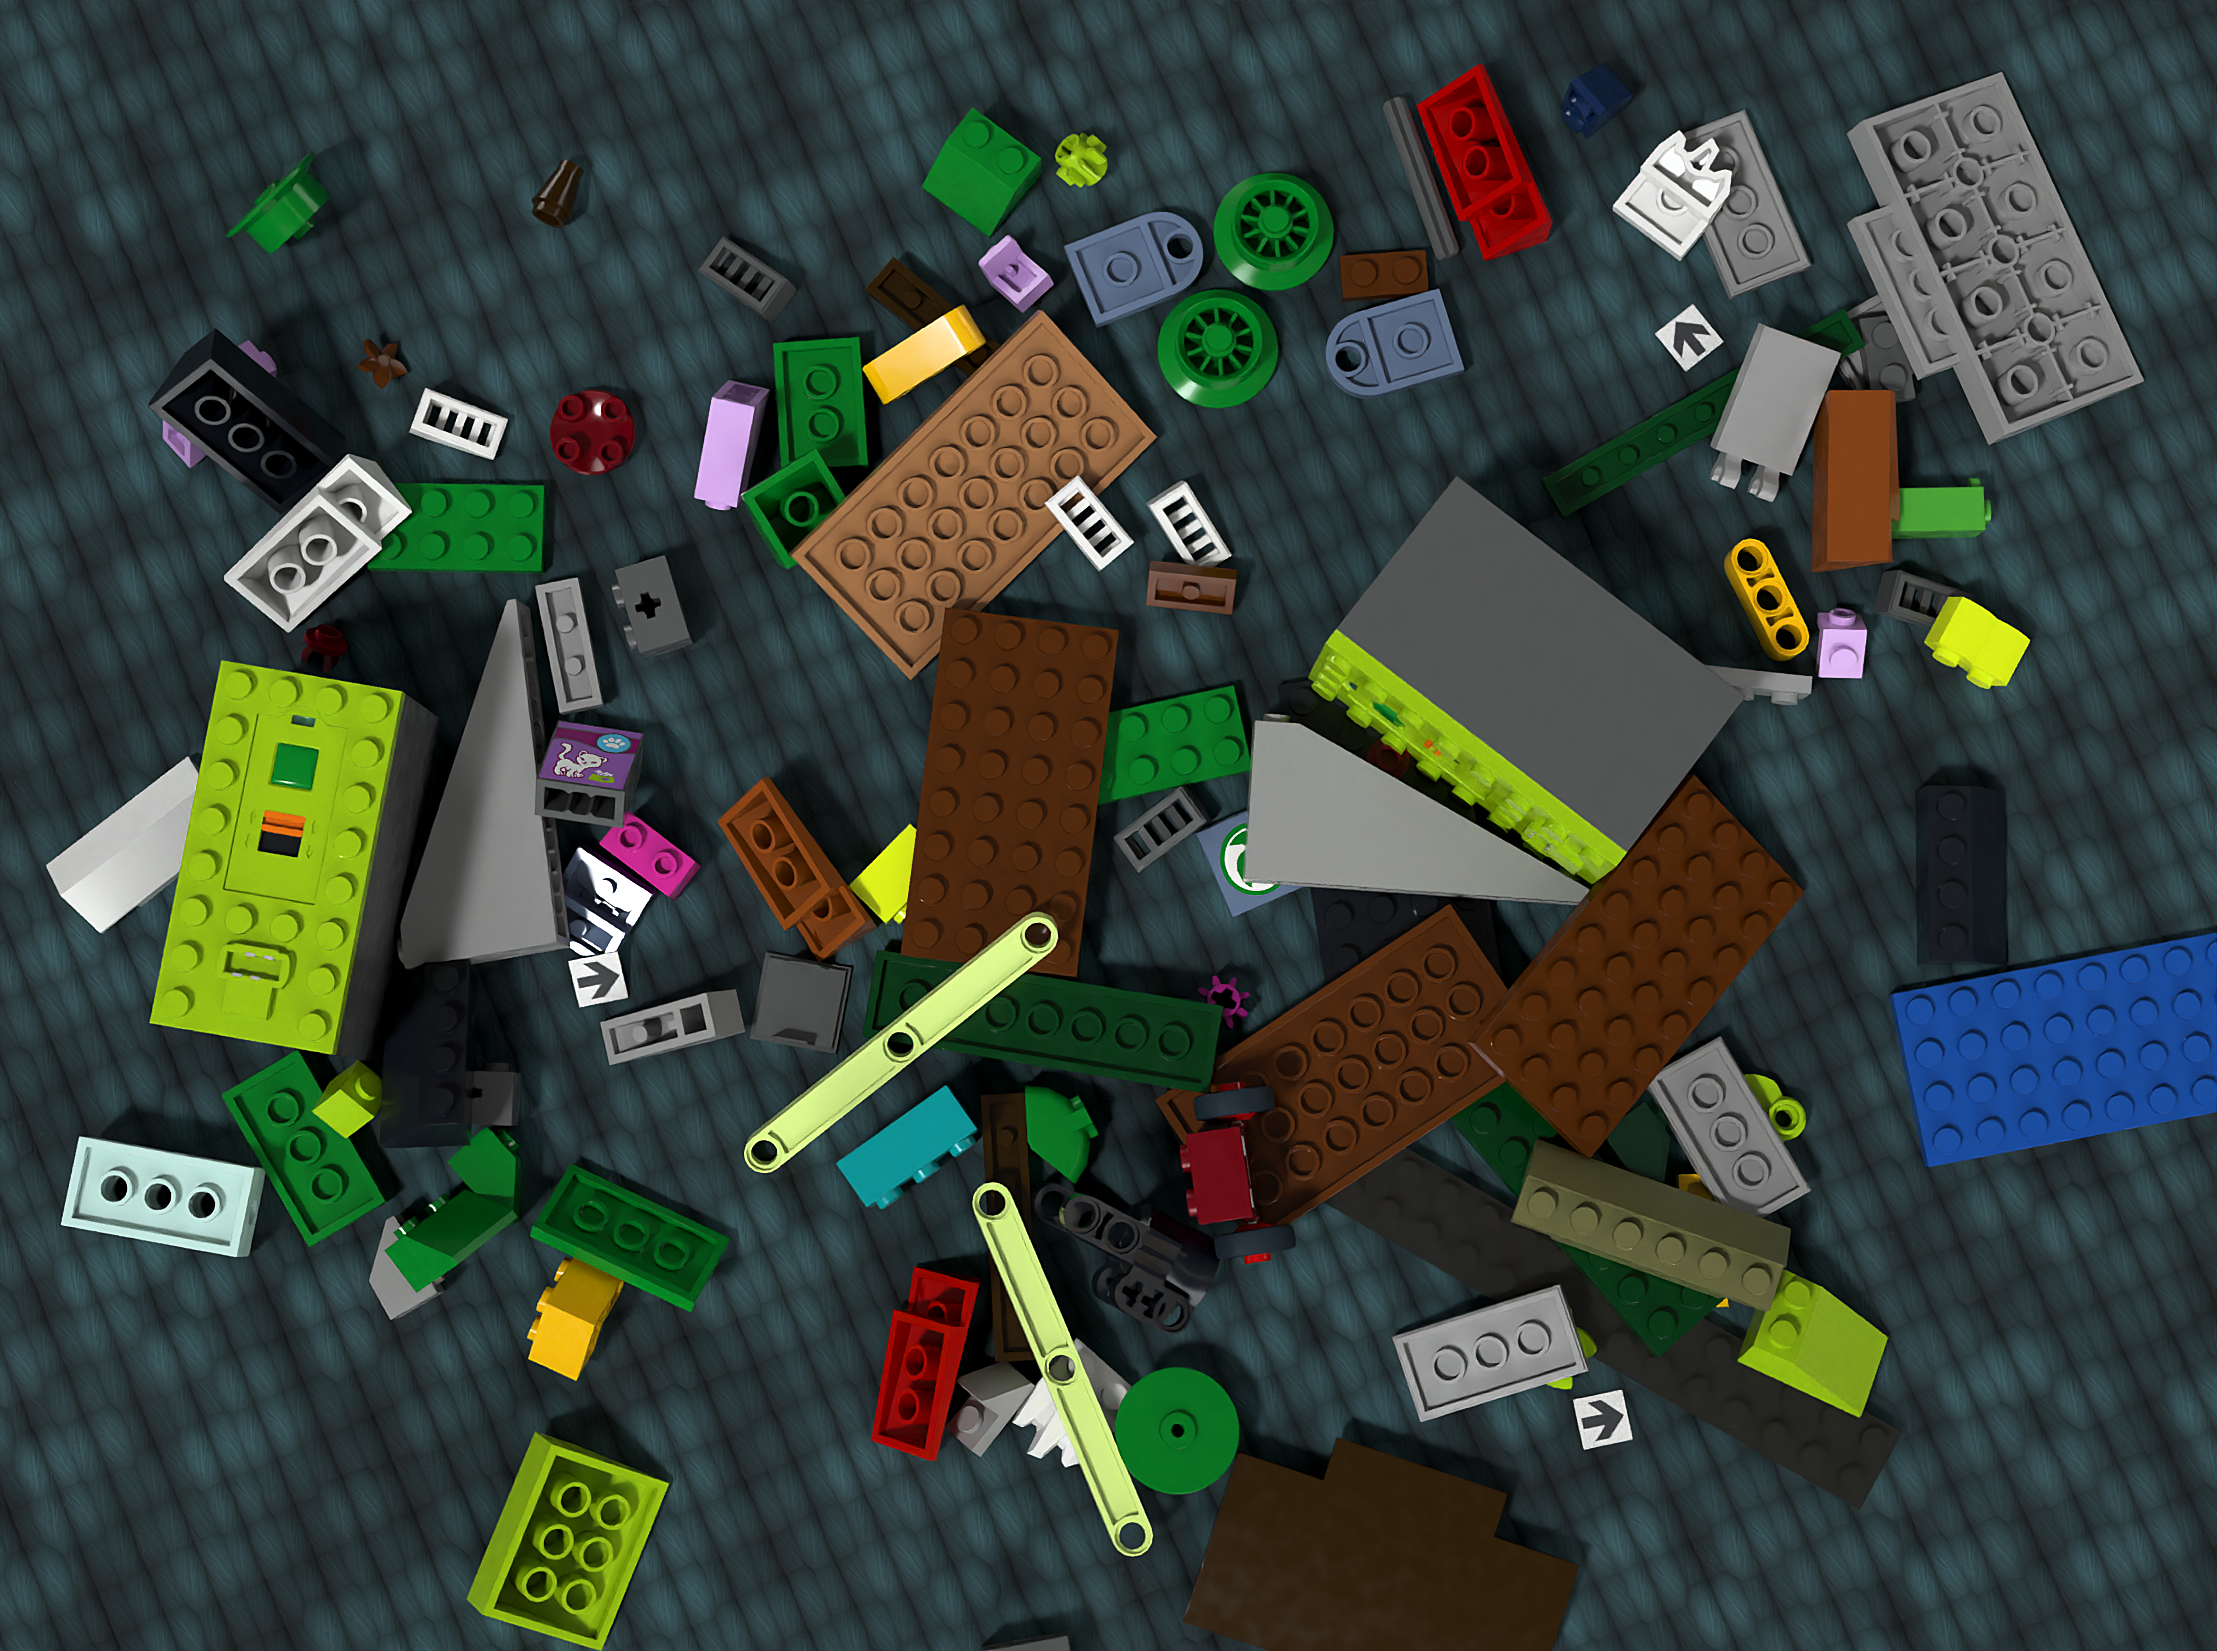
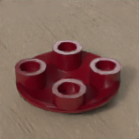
[550,390,636,475]

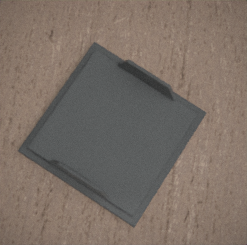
[750,952,852,1054]

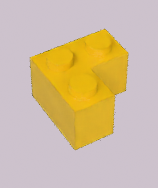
[527,1256,625,1381]

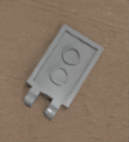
[1710,323,1841,502]

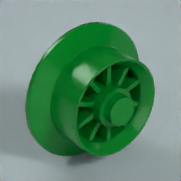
[225,151,331,255]
[1213,173,1334,291]
[1157,290,1278,409]
[1115,1367,1239,1494]

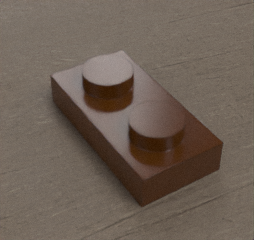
[1338,250,1429,302]
[1146,560,1237,615]

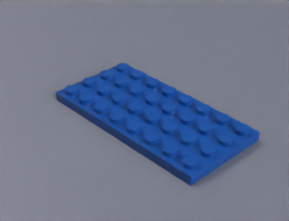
[1889,932,2217,1167]

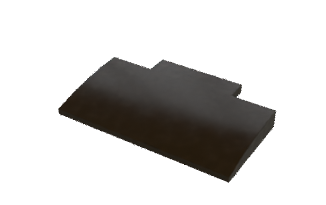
[1182,1436,1579,1651]

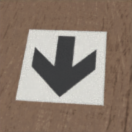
[1655,304,1724,371]
[568,951,628,1007]
[1573,1390,1633,1450]

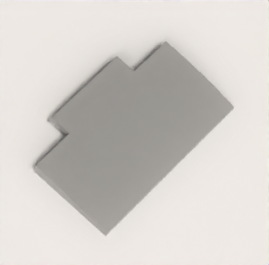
[1847,72,2144,445]

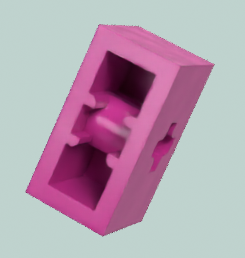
[599,811,701,901]

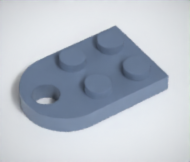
[1064,212,1203,329]
[1325,288,1464,399]

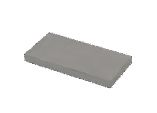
[1683,109,1811,300]
[1647,1036,1811,1218]
[1392,1283,1590,1422]

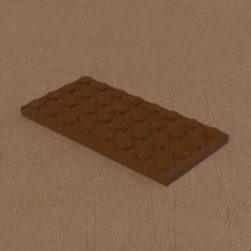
[900,608,1119,978]
[1467,774,1804,1159]
[1155,904,1508,1227]

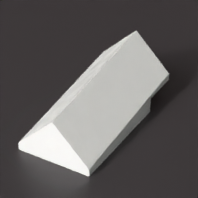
[224,453,412,633]
[46,756,200,934]

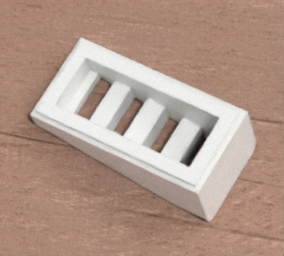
[409,388,508,460]
[1044,475,1134,572]
[1146,480,1231,567]

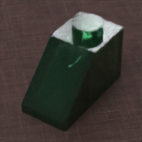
[1603,1102,1671,1184]

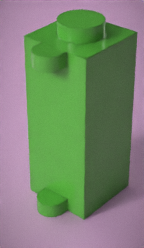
[1891,478,1991,539]

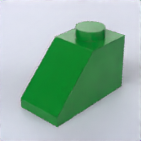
[447,1126,523,1228]

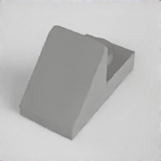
[945,1361,1036,1457]

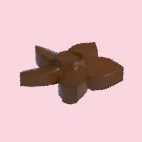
[357,338,408,389]

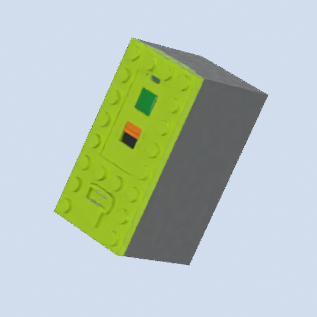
[1308,476,1746,888]
[150,660,441,1062]

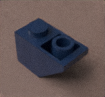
[1560,63,1632,140]

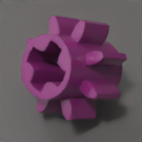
[1197,976,1249,1031]

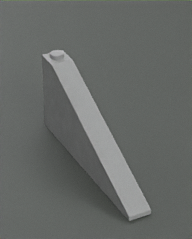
[397,599,571,970]
[1243,714,1590,906]

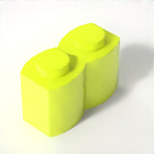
[1924,597,2030,689]

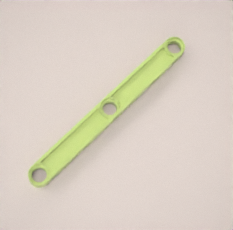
[744,912,1058,1173]
[972,1182,1153,1557]

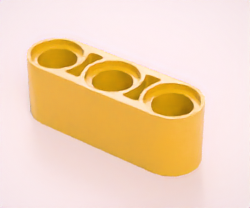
[862,304,987,406]
[1724,539,1809,662]

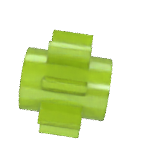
[1055,132,1108,188]

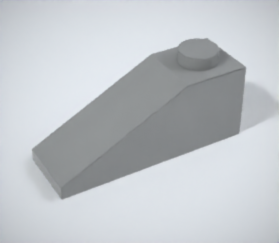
[600,989,745,1065]

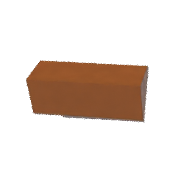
[1811,390,1900,573]
[717,776,878,963]

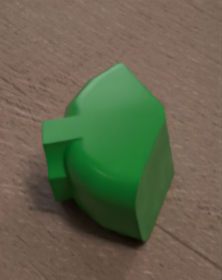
[1025,1085,1099,1184]

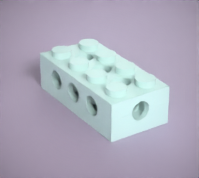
[61,1136,266,1257]

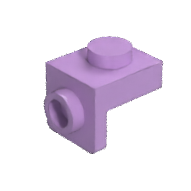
[978,235,1054,313]
[1815,608,1867,678]

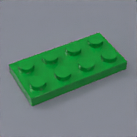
[368,483,547,574]
[1098,685,1250,805]
[221,1049,389,1247]
[530,1164,730,1312]

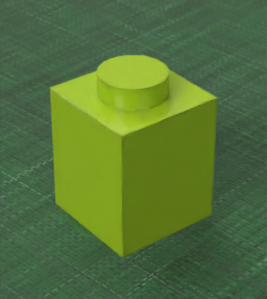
[312,1060,383,1139]

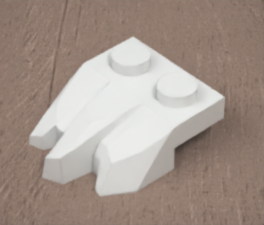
[1613,130,1732,261]
[1012,1338,1132,1467]

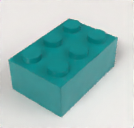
[836,1085,980,1209]

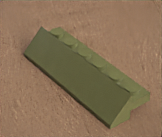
[1510,1139,1791,1312]

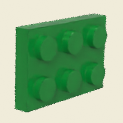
[773,337,869,471]

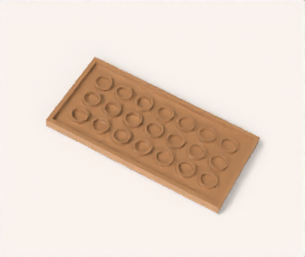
[789,310,1157,680]

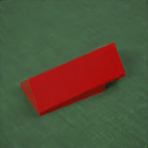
[1417,64,1553,261]
[871,1267,982,1461]

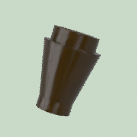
[531,160,584,228]

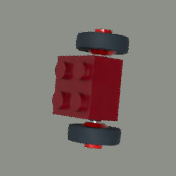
[1179,1081,1296,1264]

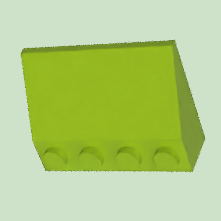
[466,1431,669,1651]

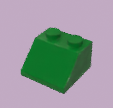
[922,107,1042,239]
[740,448,846,570]
[384,1190,518,1293]

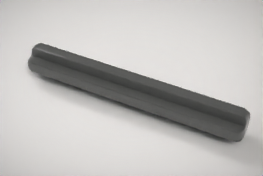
[1383,96,1459,260]

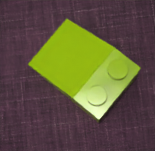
[1737,1269,1888,1417]

